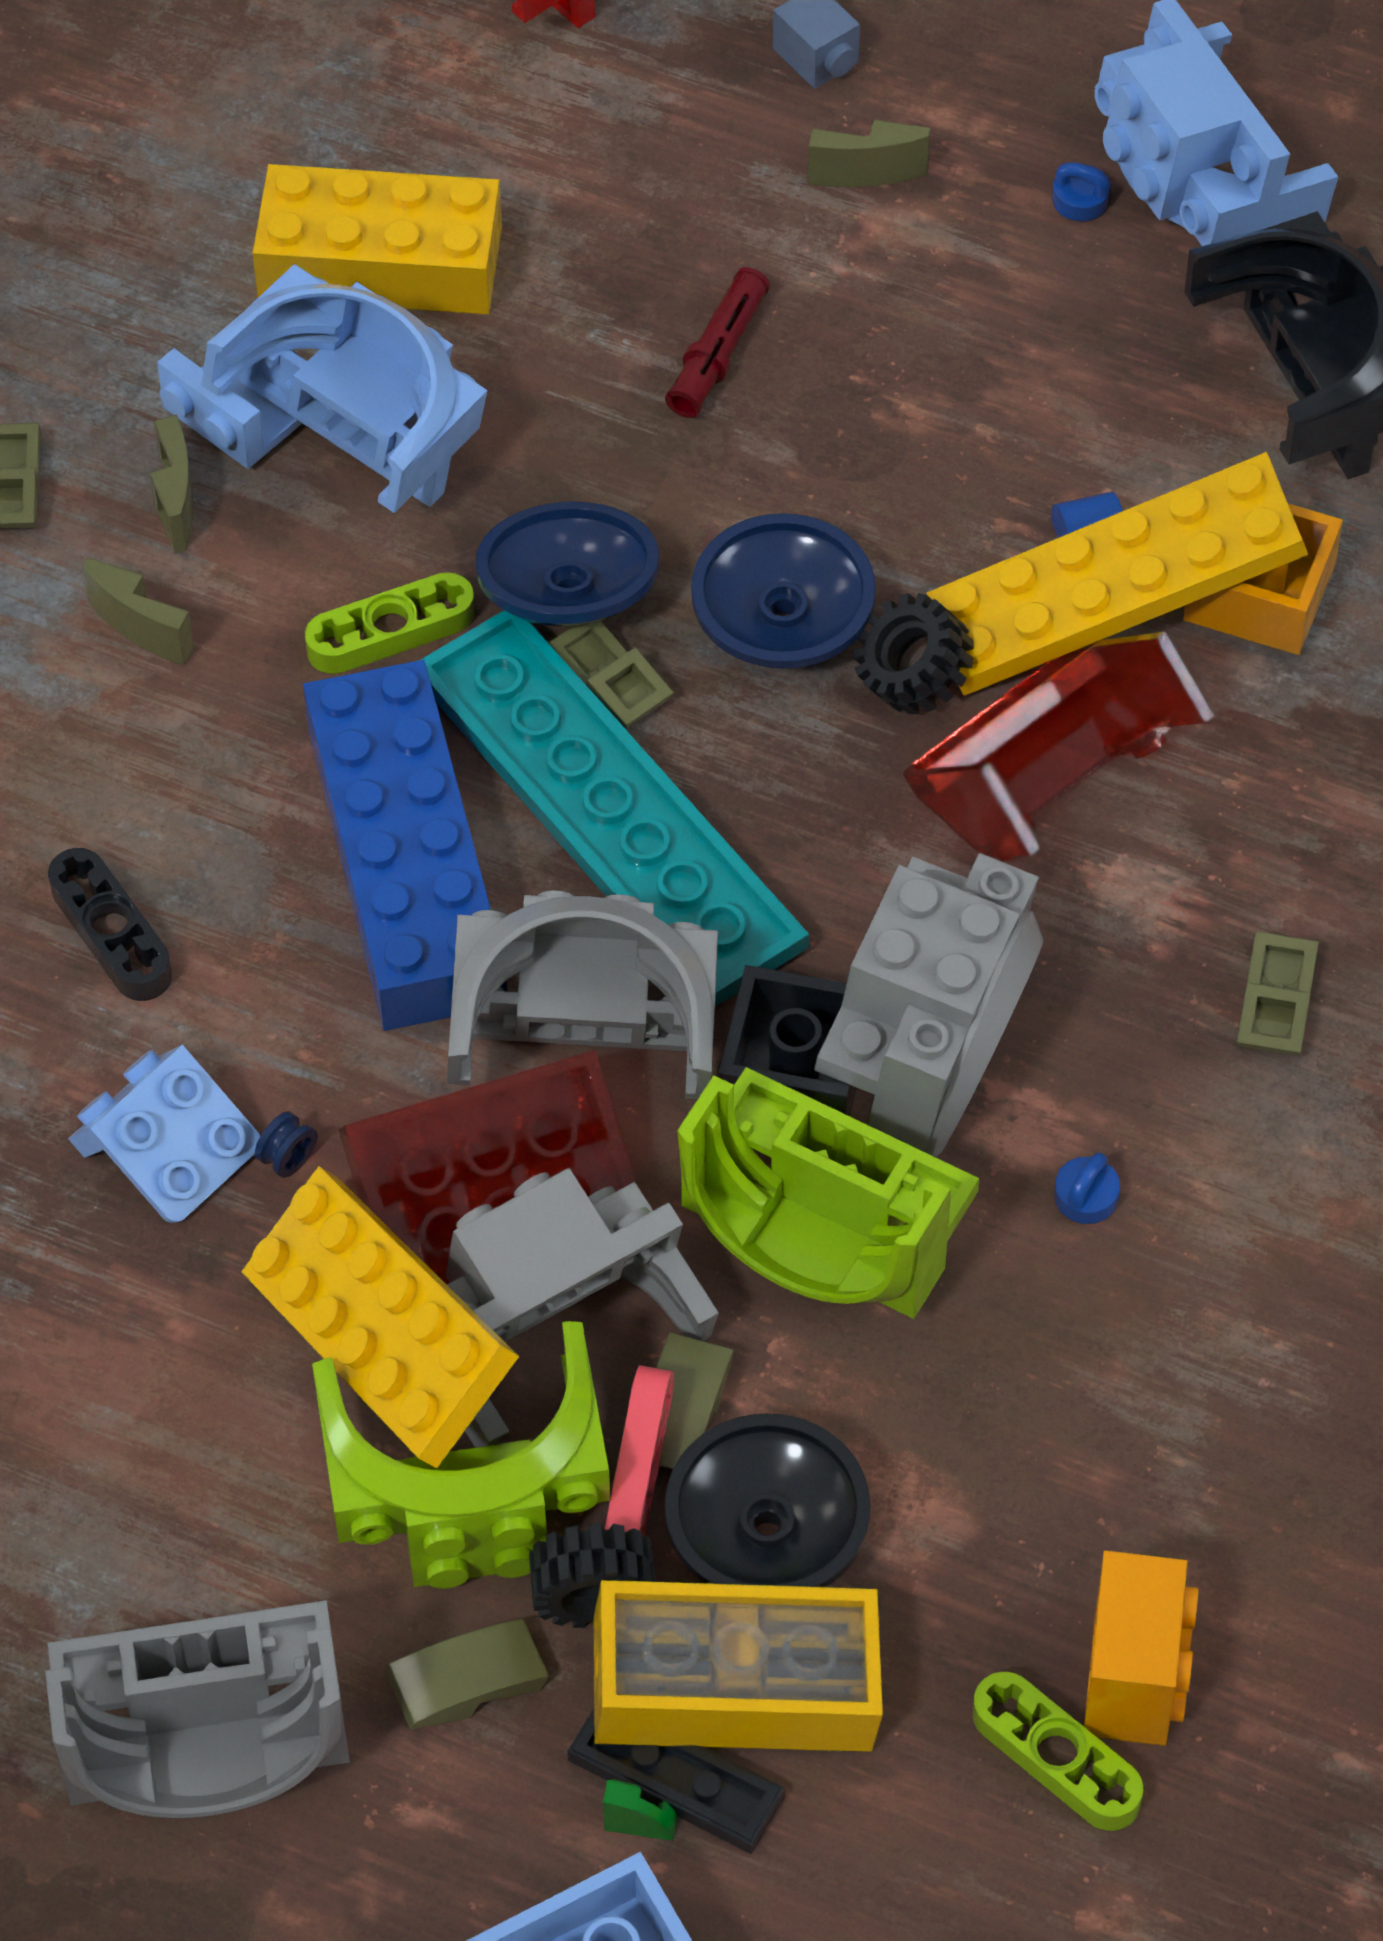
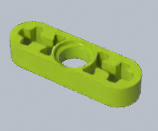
[305,572,475,674]
[973,1672,1143,1831]

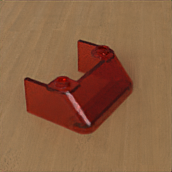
[903,632,1214,862]

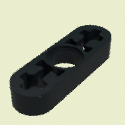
[48,848,172,1001]

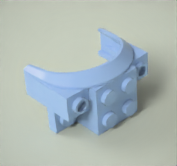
[1095,0,1338,246]
[201,264,487,513]

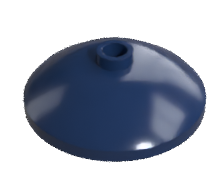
[476,501,659,626]
[691,513,876,669]

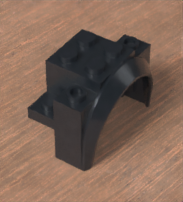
[1184,211,1383,479]

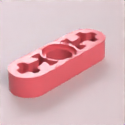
[604,1365,674,1537]

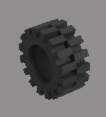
[853,593,974,714]
[529,1523,656,1628]

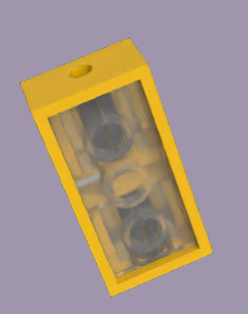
[594,1580,883,1752]

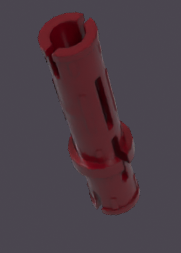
[665,267,770,418]

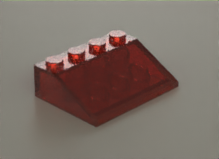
[338,1050,637,1285]

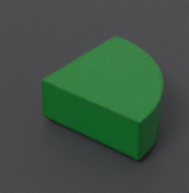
[603,1779,677,1841]

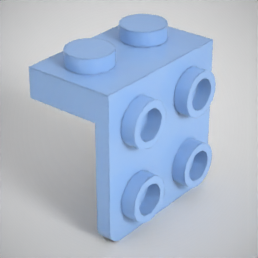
[157,348,302,469]
[68,1044,260,1223]

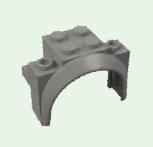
[814,853,1044,1157]
[447,890,718,1099]
[446,1168,719,1448]
[45,1600,350,1818]

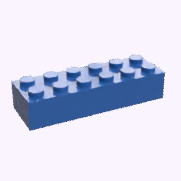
[303,659,507,1031]

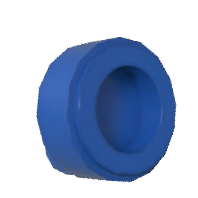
[1052,162,1111,221]
[1054,1153,1120,1224]

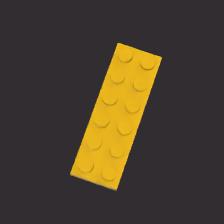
[926,452,1309,696]
[241,1166,519,1468]

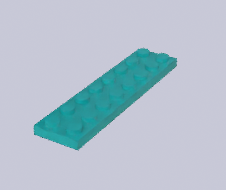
[421,610,809,1007]

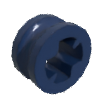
[254,1111,318,1178]

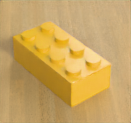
[252,164,502,315]

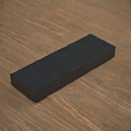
[567,1708,785,1854]

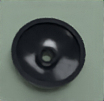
[665,1413,870,1587]

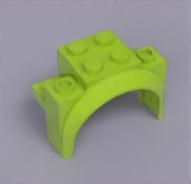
[677,1067,979,1319]
[312,1321,610,1589]

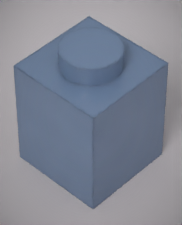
[773,0,860,89]

